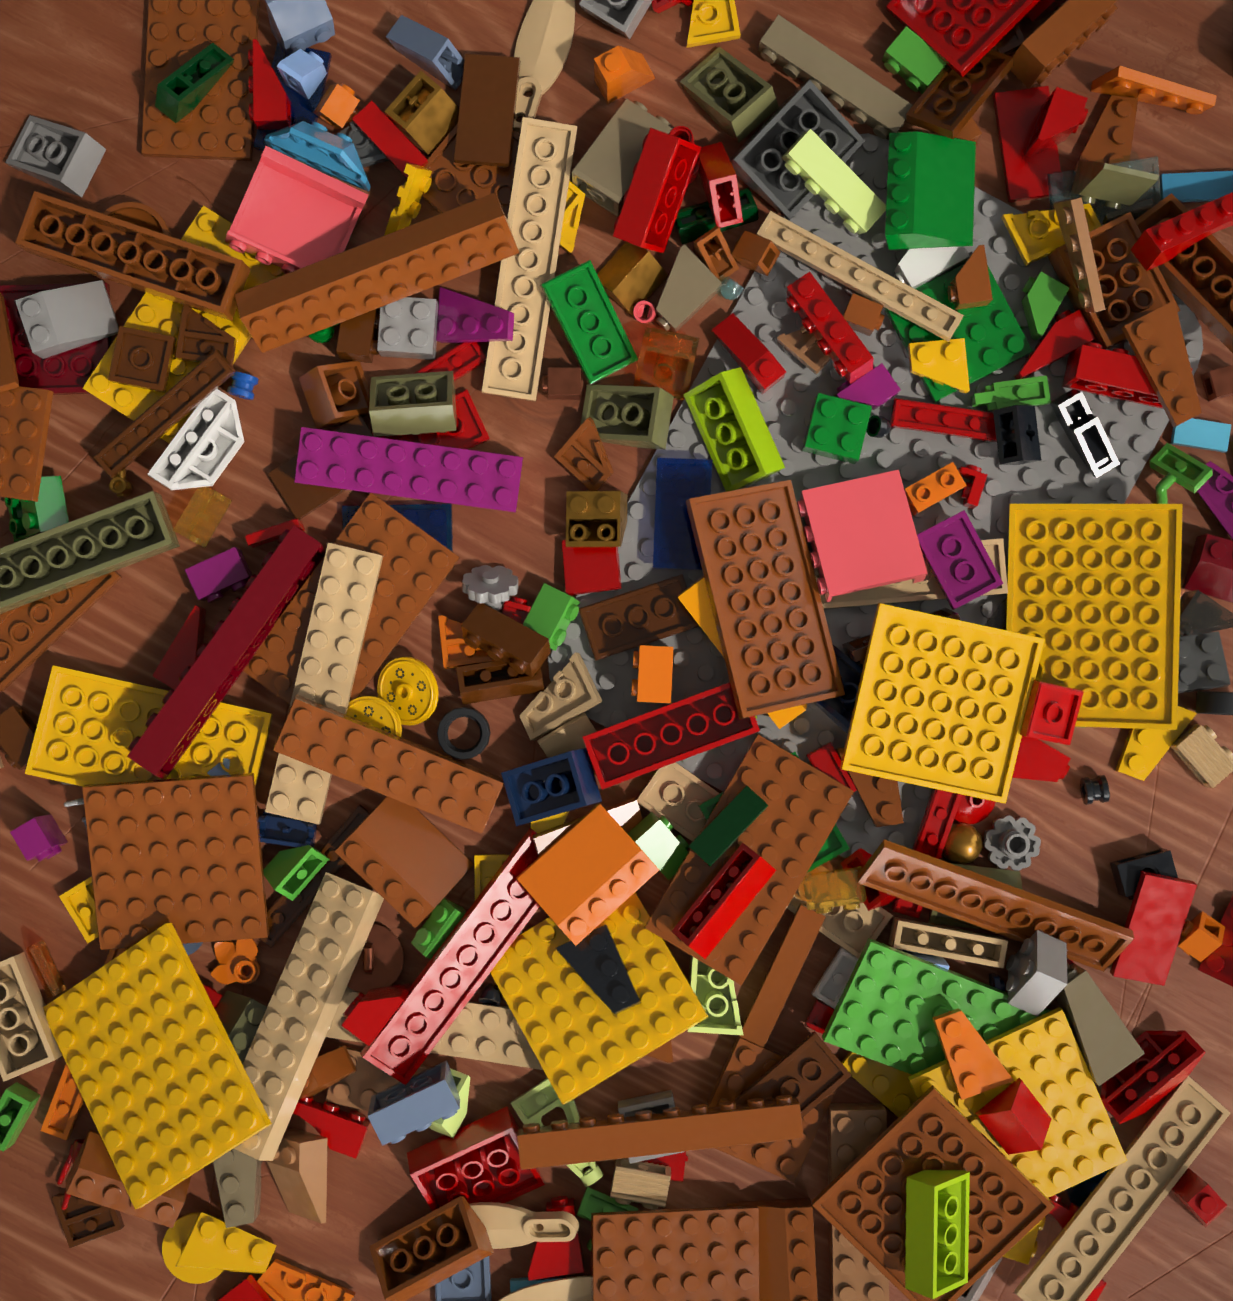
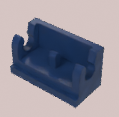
[258,812,318,847]

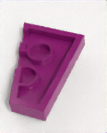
[436,287,514,343]
[1197,461,1233,540]

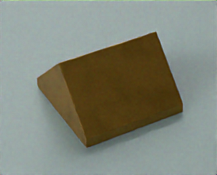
[597,242,669,317]

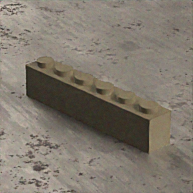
[758,14,913,139]

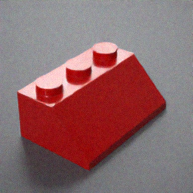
[341,983,411,1046]

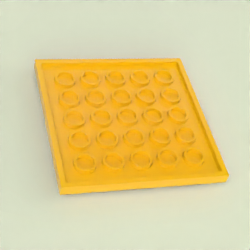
[840,603,1045,804]
[490,892,709,1105]
[908,1007,1127,1198]

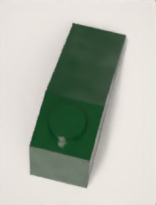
[155,43,234,123]

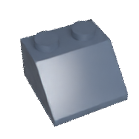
[265,0,335,57]

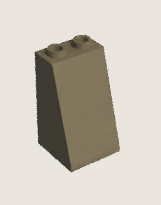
[572,98,672,217]
[1056,963,1145,1086]

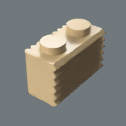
[1171,724,1233,788]
[610,1158,671,1210]

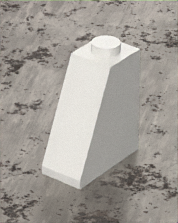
[894,246,970,289]

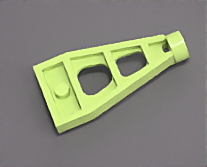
[511,1078,604,1187]

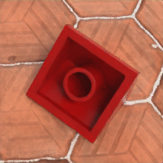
[975,1078,1051,1155]

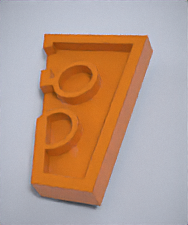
[257,1259,356,1301]

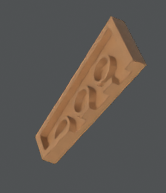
[1053,197,1105,313]

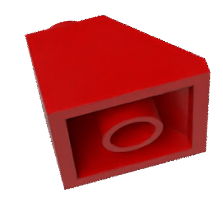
[1025,87,1088,157]

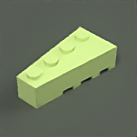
[687,955,743,1035]

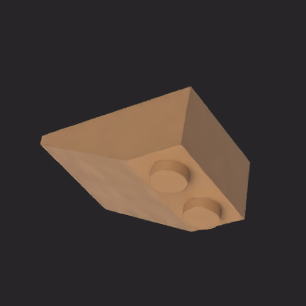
[267,1128,327,1224]

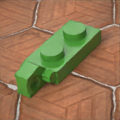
[971,376,1051,411]

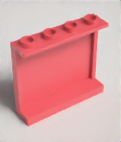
[225,146,368,274]
[797,470,927,602]

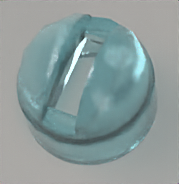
[721,277,744,300]

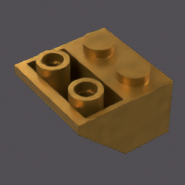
[385,70,459,157]
[566,491,628,547]

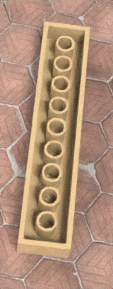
[234,872,384,1161]

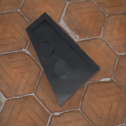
[556,925,641,1014]

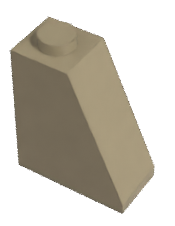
[656,244,723,334]

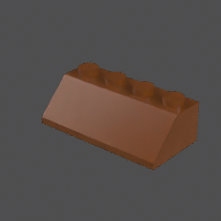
[65,1129,192,1228]
[369,1196,494,1301]

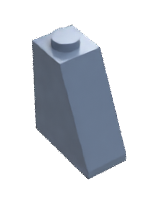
[386,15,465,91]

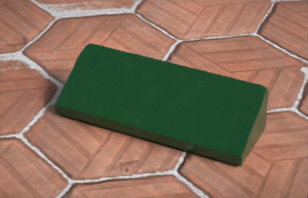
[675,188,759,244]
[689,785,769,866]

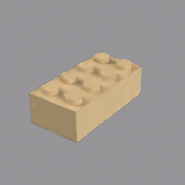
[0,952,63,1082]

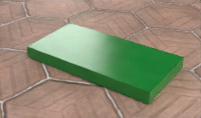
[540,260,638,385]

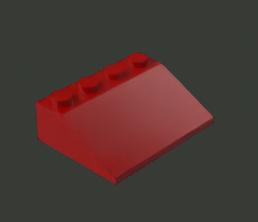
[407,1106,545,1211]

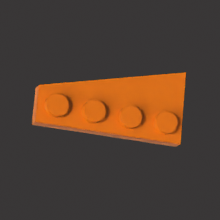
[1090,66,1217,115]

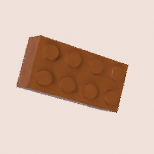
[1010,0,1118,89]

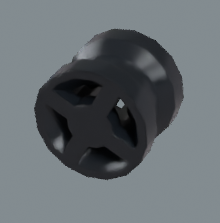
[1080,775,1110,805]

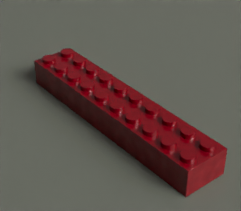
[127,525,326,779]

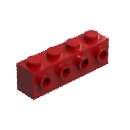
[786,272,874,384]
[671,843,776,959]

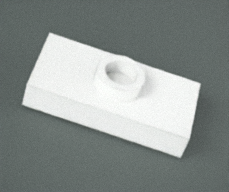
[811,947,858,1009]

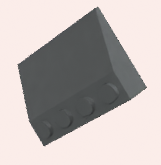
[730,80,865,220]

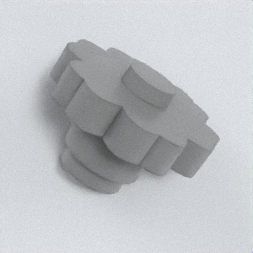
[462,565,518,612]
[983,815,1041,871]

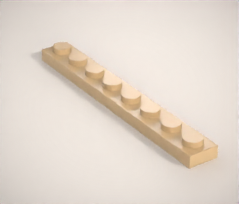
[757,211,964,342]

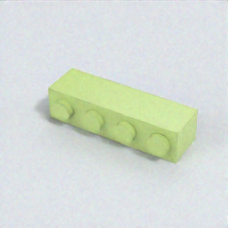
[781,129,886,235]

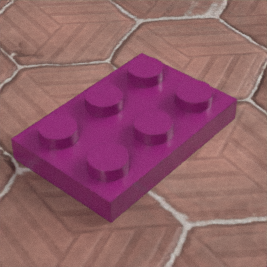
[917,510,1004,610]

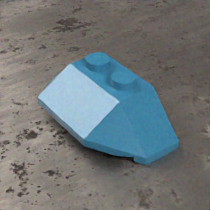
[264,121,371,192]

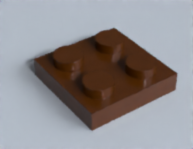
[108,326,176,393]

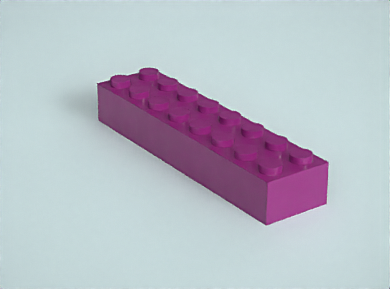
[294,427,523,512]

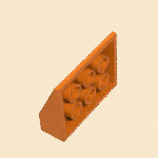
[516,803,659,946]

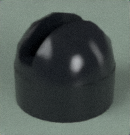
[867,415,891,438]
[478,983,501,1006]

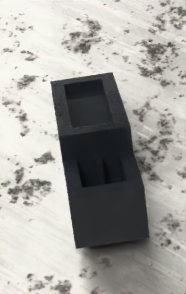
[1050,389,1120,478]

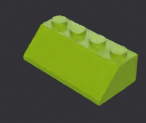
[683,367,785,492]
[904,1170,970,1299]

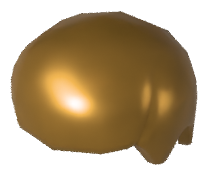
[942,823,982,864]

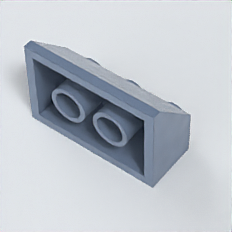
[368,1061,460,1146]

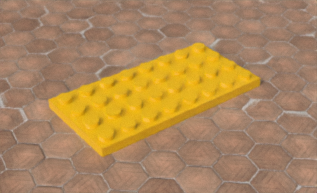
[83,205,285,444]
[25,665,272,786]

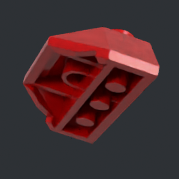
[1100,1030,1206,1124]

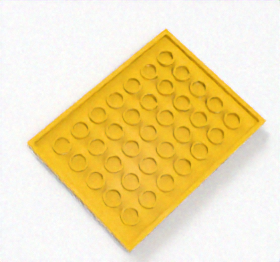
[1006,504,1183,730]
[43,923,272,1209]

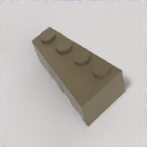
[213,1148,263,1228]

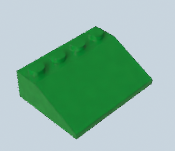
[885,131,976,250]

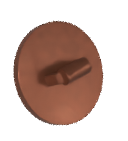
[347,924,404,994]

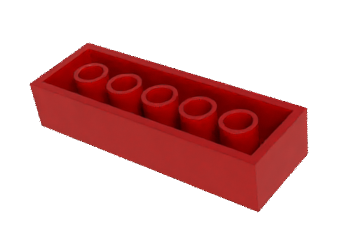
[582,682,760,790]

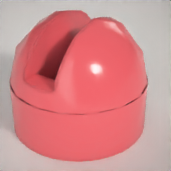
[633,301,656,323]

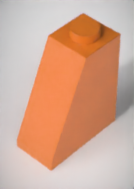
[594,45,655,105]

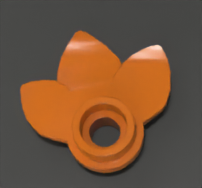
[211,939,260,985]

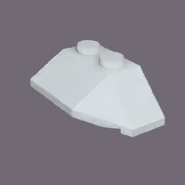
[148,389,245,490]

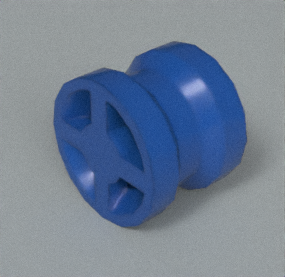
[226,371,259,400]

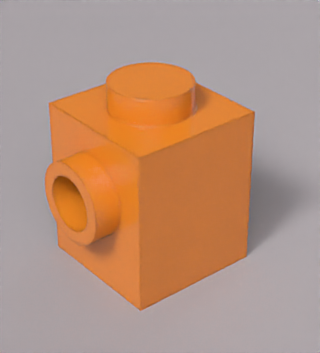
[313,83,360,129]
[1178,911,1225,962]

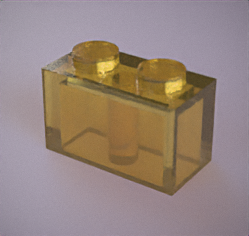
[803,866,867,914]

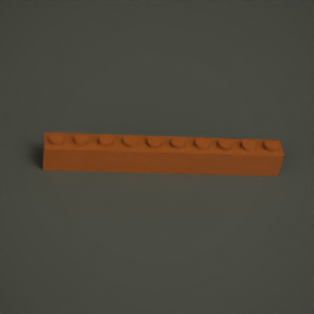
[517,1095,804,1170]

